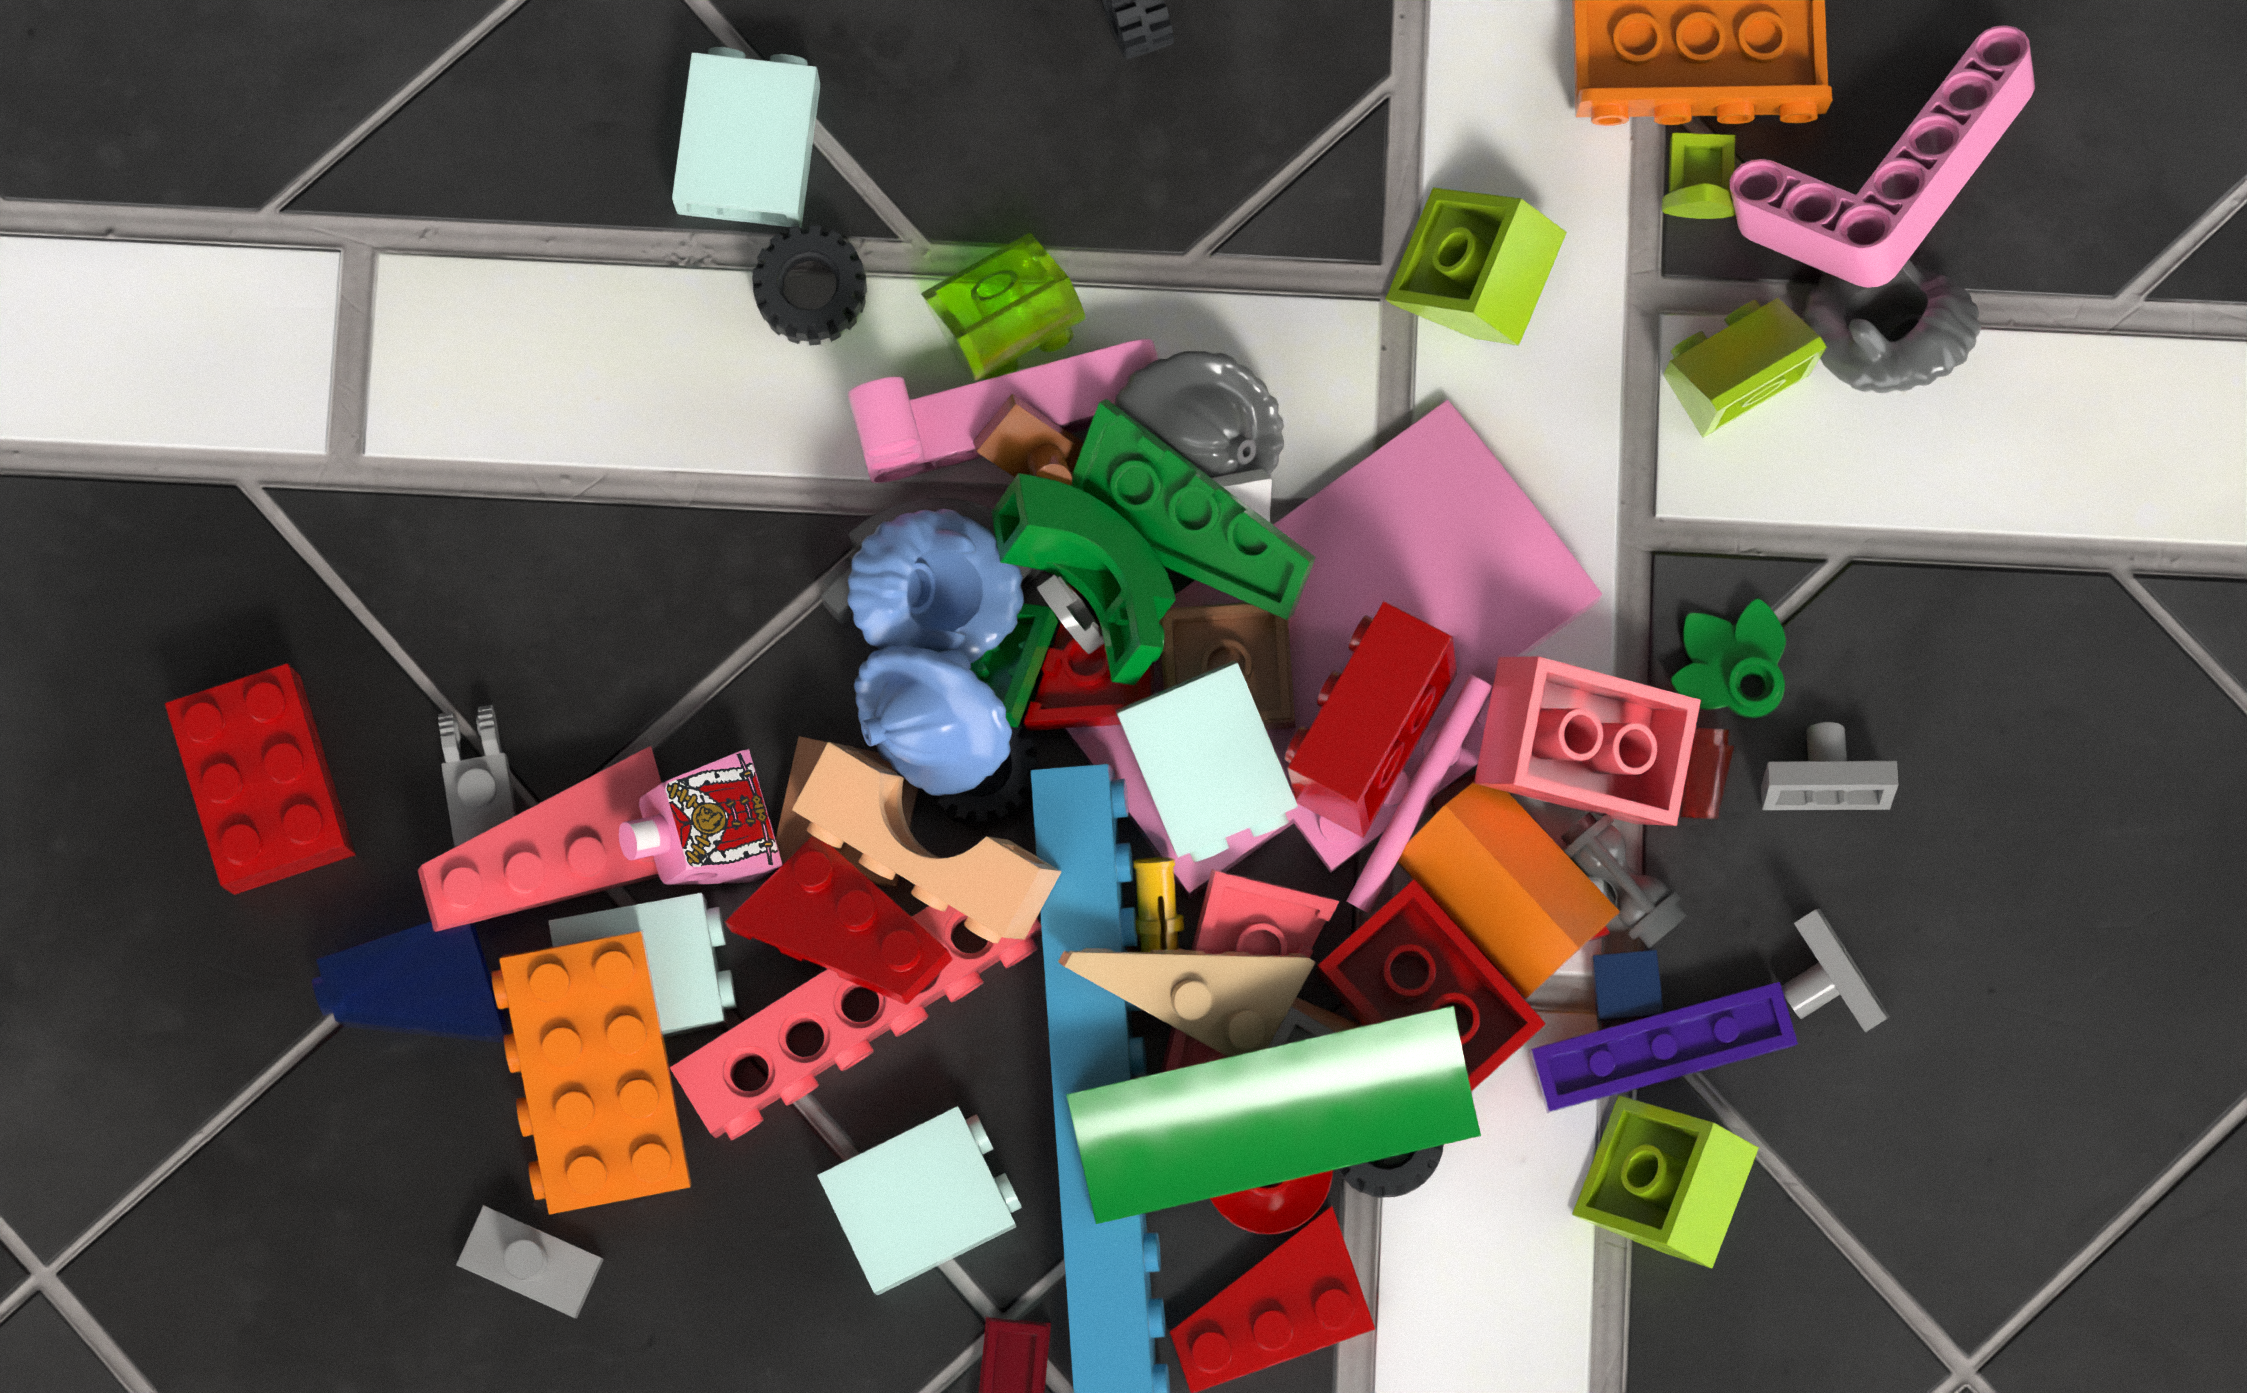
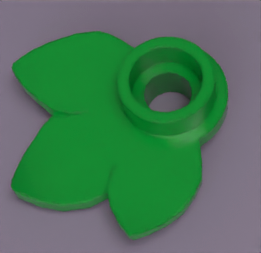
[1670,599,1786,718]

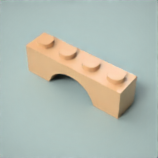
[792,742,1062,944]

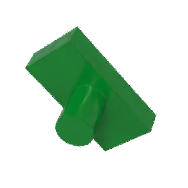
[969,603,1058,727]

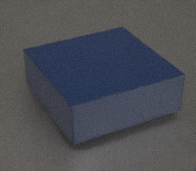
[1591,950,1663,1021]

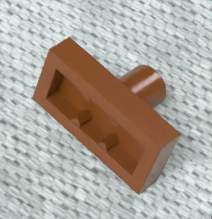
[973,394,1084,486]

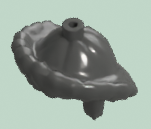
[1802,259,1981,393]
[1115,351,1284,478]

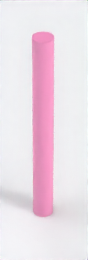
[1346,674,1493,913]

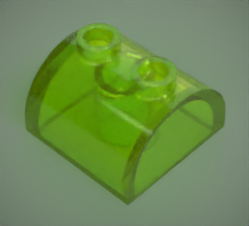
[921,233,1086,382]

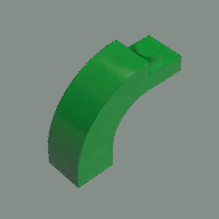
[991,473,1176,685]

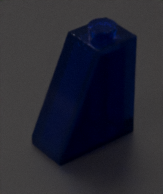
[312,922,510,1043]

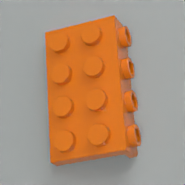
[1572,0,1832,126]
[491,930,692,1215]

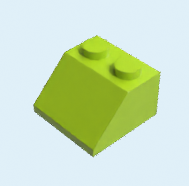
[1385,187,1567,346]
[1663,298,1827,438]
[1572,1095,1759,1268]

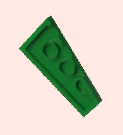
[1071,399,1316,620]

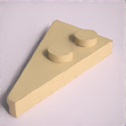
[1058,948,1316,1057]

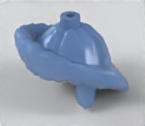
[847,509,1024,664]
[854,645,1012,796]

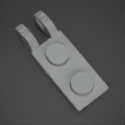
[438,705,517,847]

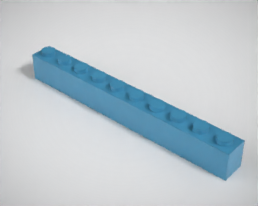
[1031,764,1170,1393]

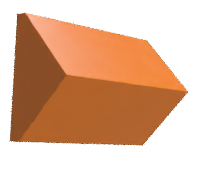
[1397,782,1620,1000]

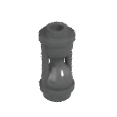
[1561,812,1688,948]

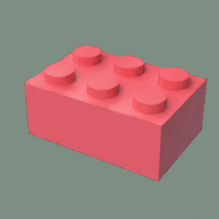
[1474,656,1701,826]

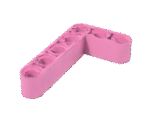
[1730,25,2035,288]
[848,339,1158,483]

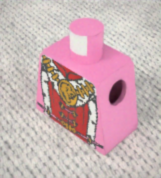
[619,749,782,885]

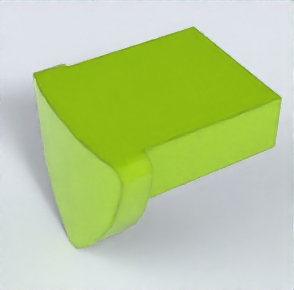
[1662,133,1735,219]

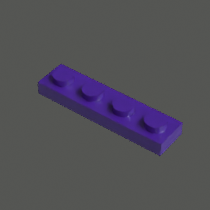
[1529,982,1798,1113]

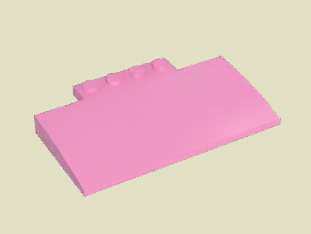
[1064,400,1602,899]

